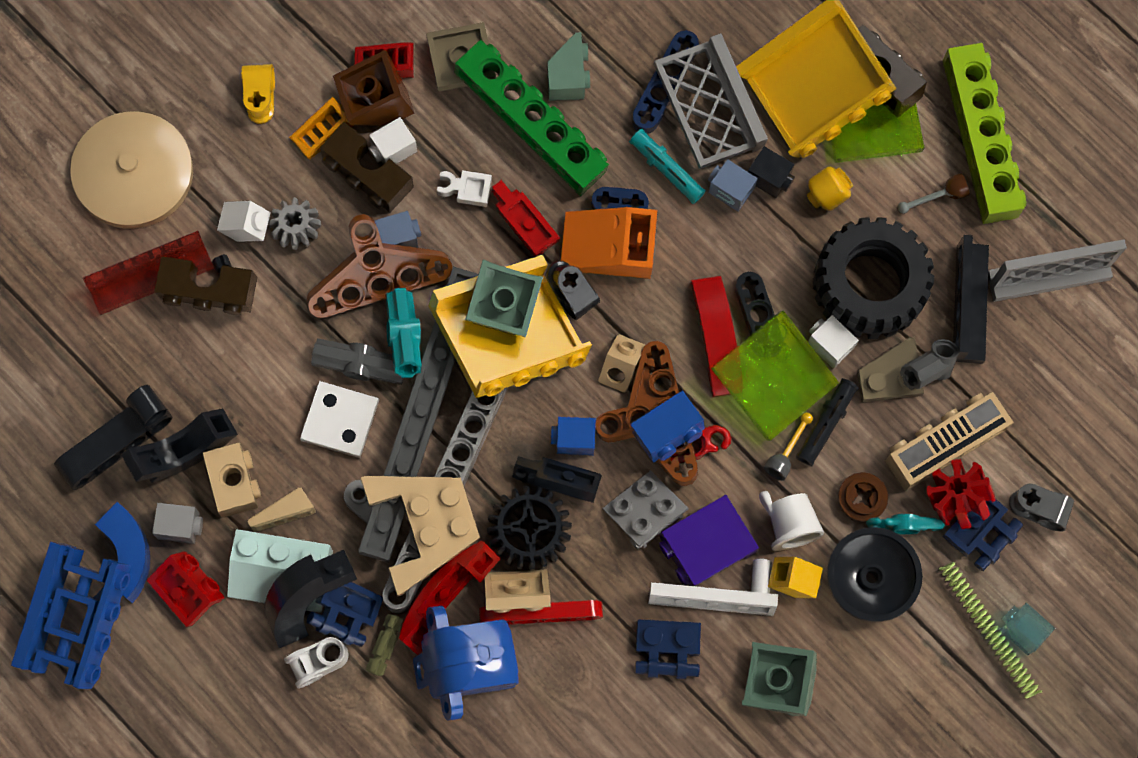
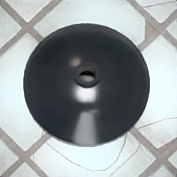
[827,527,923,622]

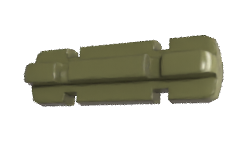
[366,614,404,676]

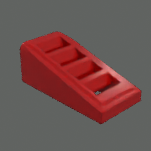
[354,42,414,78]

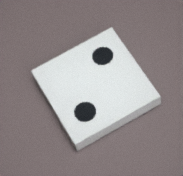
[300,381,379,458]

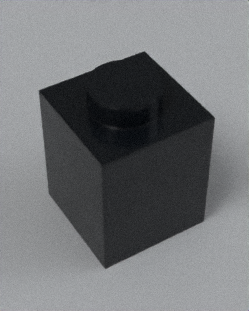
[748,146,795,198]

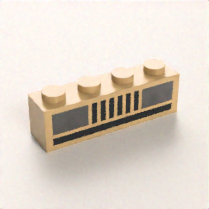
[885,392,1014,492]

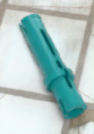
[629,129,706,204]

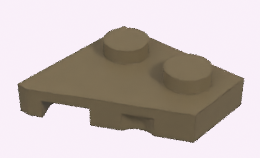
[857,336,924,403]

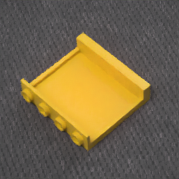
[736,0,897,158]
[428,255,592,398]

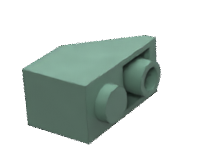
[547,32,590,101]

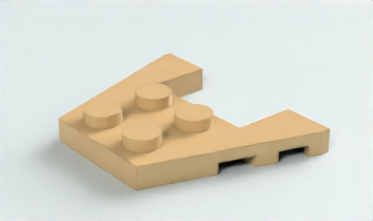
[361,476,480,597]

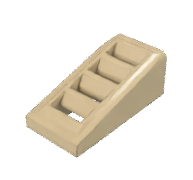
[247,488,316,532]

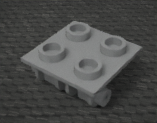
[603,470,689,550]

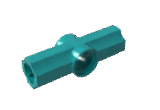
[386,288,422,378]

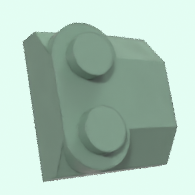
[465,260,543,337]
[742,642,817,716]

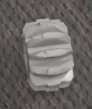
[269,197,321,250]

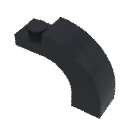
[121,408,238,483]
[264,550,357,648]

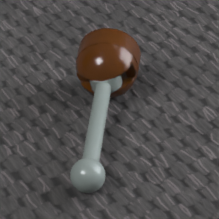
[897,173,970,214]

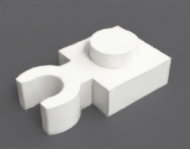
[437,170,492,207]

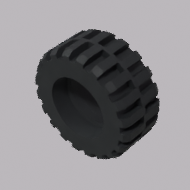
[813,217,934,339]

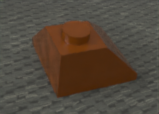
[333,50,415,126]

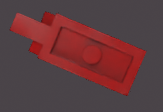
[492,180,560,257]

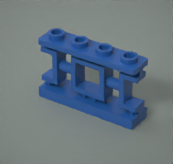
[11,542,131,689]

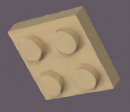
[485,569,551,613]

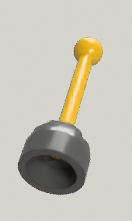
[763,412,813,481]

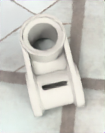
[284,637,349,688]

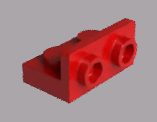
[146,551,225,627]

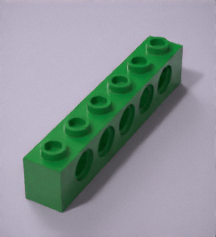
[454,39,609,197]

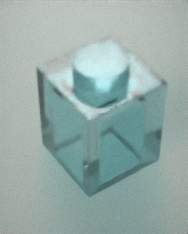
[999,602,1056,655]

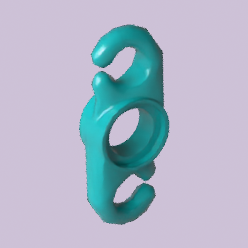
[866,514,945,535]

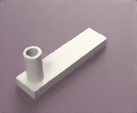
[648,559,778,616]

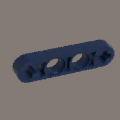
[632,30,699,134]

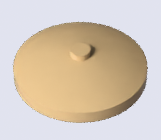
[70,111,193,229]

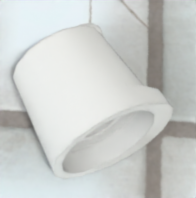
[759,491,824,551]

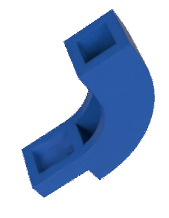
[86,502,151,607]

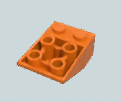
[561,207,657,279]

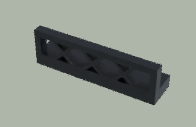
[953,235,989,364]

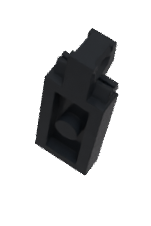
[512,456,602,503]

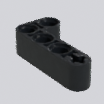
[54,385,173,490]

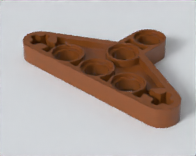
[306,214,453,318]
[595,341,698,486]

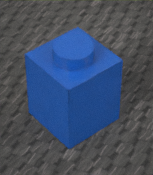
[551,417,596,455]

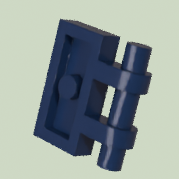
[942,499,1023,571]
[307,582,383,647]
[635,619,701,679]

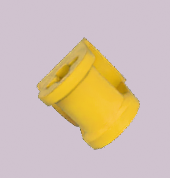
[241,64,275,124]

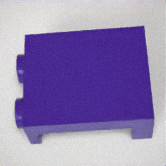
[659,495,759,587]

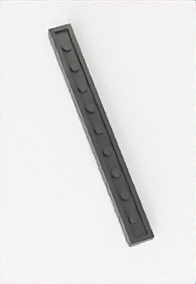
[358,266,478,563]

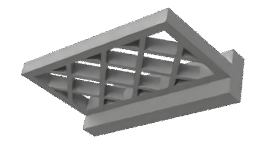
[654,33,768,169]
[988,239,1127,302]

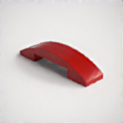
[691,276,743,397]
[399,541,501,655]

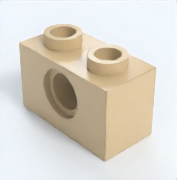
[203,443,262,518]

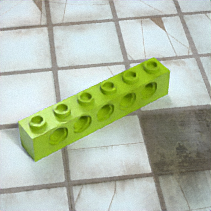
[942,43,1026,224]

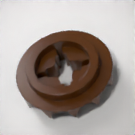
[838,472,888,523]

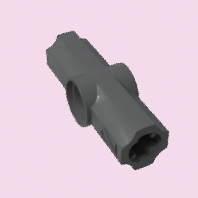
[311,338,404,385]

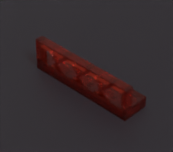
[83,231,214,315]

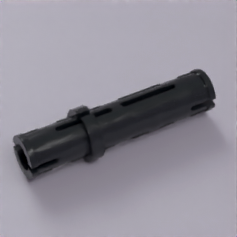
[796,378,859,467]

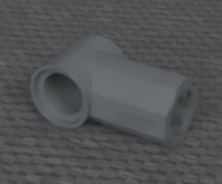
[900,339,959,390]

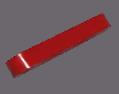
[479,600,603,625]

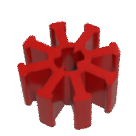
[927,459,995,529]

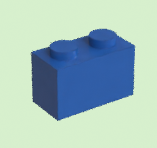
[630,390,705,463]

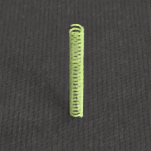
[939,562,1042,699]

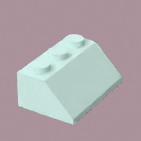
[227,529,333,613]

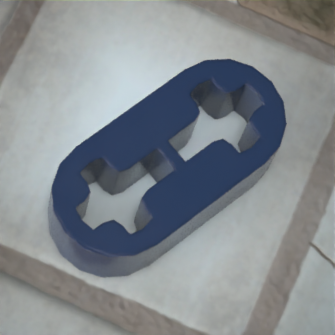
[591,187,649,210]

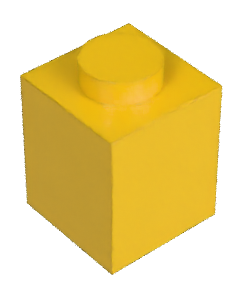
[768,557,823,598]

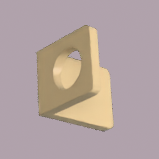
[598,335,645,393]

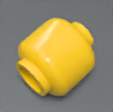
[807,166,853,211]

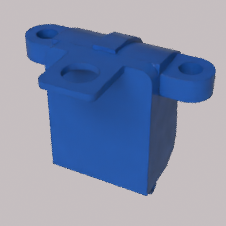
[413,606,519,721]

